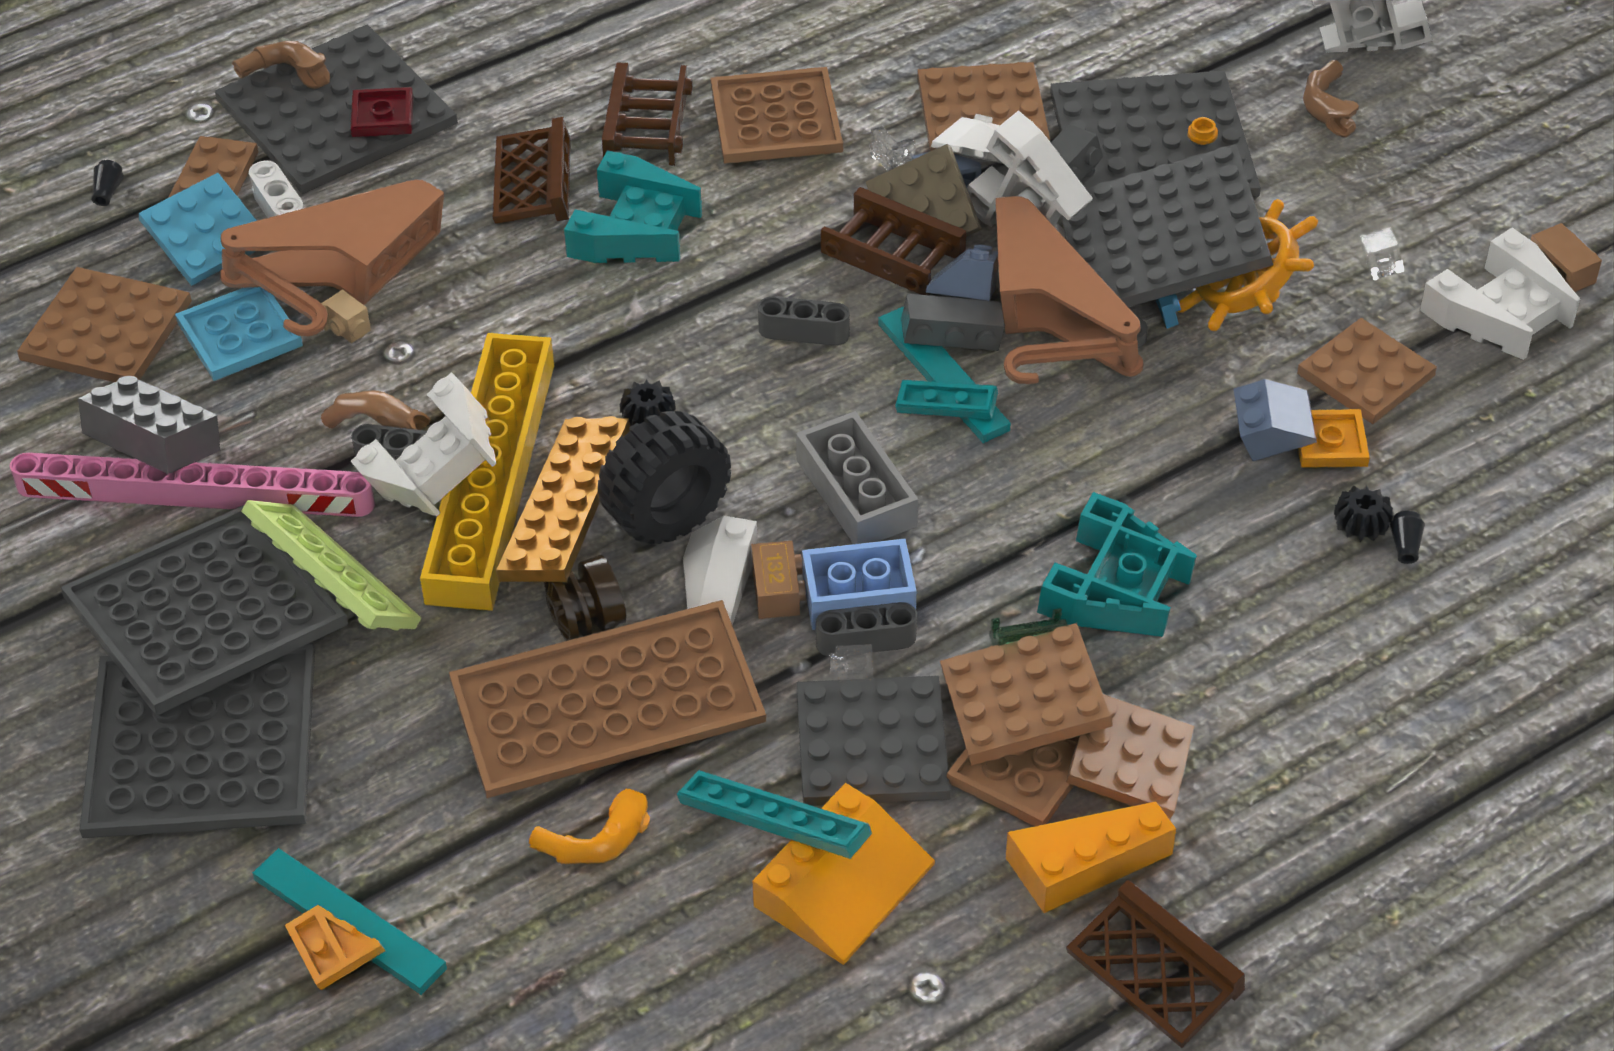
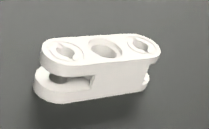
[249,161,304,218]

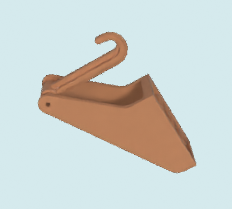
[220,180,444,337]
[995,196,1144,384]

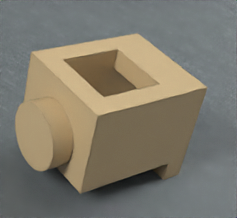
[321,289,371,343]

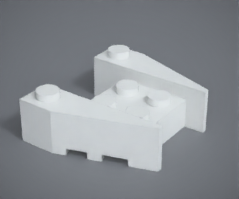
[1312,0,1432,53]
[967,110,1093,240]
[1420,228,1580,360]
[351,372,496,516]

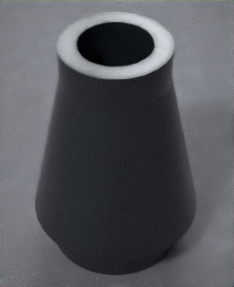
[91,160,124,206]
[1390,510,1425,564]

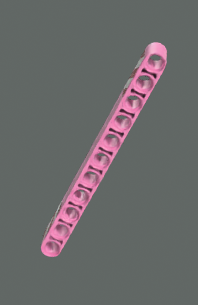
[10,453,375,517]

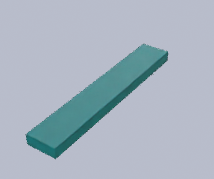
[878,306,1011,443]
[677,770,872,859]
[252,848,447,995]

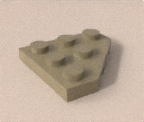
[866,144,982,237]

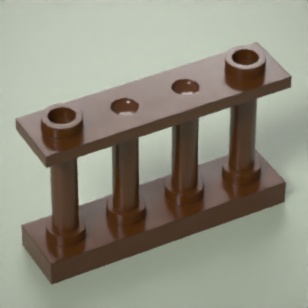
[602,62,693,166]
[821,187,966,296]

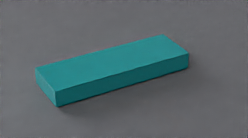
[895,380,998,419]

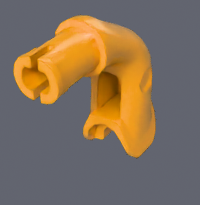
[529,788,650,864]

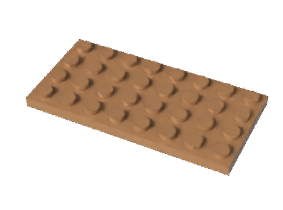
[449,600,766,798]

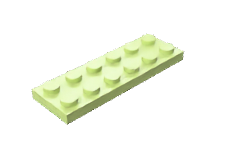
[241,500,421,631]

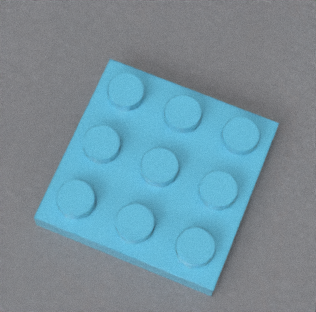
[139,173,257,286]
[175,287,303,381]

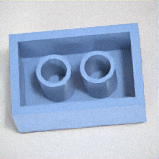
[802,539,917,630]

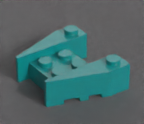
[564,150,702,263]
[1037,492,1197,637]

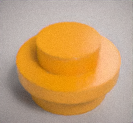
[1187,117,1218,145]

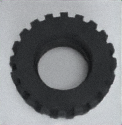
[598,411,731,544]

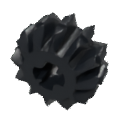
[619,379,676,426]
[1334,485,1394,542]

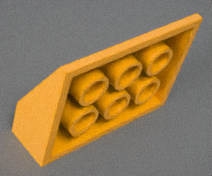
[752,783,935,965]

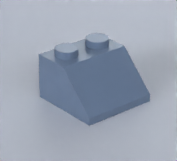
[926,245,999,301]
[1234,379,1317,461]

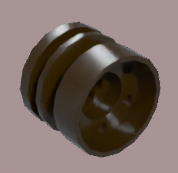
[544,554,627,641]

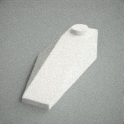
[931,114,1003,164]
[683,516,758,625]

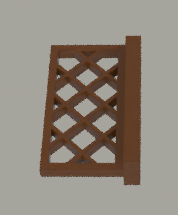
[493,117,571,224]
[1066,880,1245,1048]

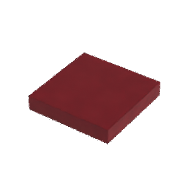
[351,87,413,137]

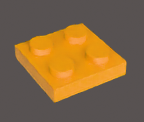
[1298,409,1370,468]

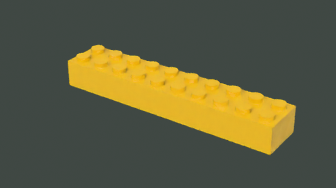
[420,333,554,611]

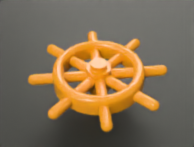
[1178,199,1318,331]

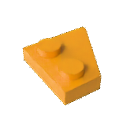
[285,905,385,990]

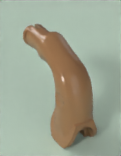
[232,40,330,89]
[1303,60,1359,137]
[321,390,431,430]

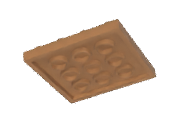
[917,62,1050,154]
[711,67,843,164]
[17,267,192,382]
[940,623,1113,766]

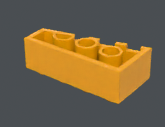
[1006,801,1176,913]

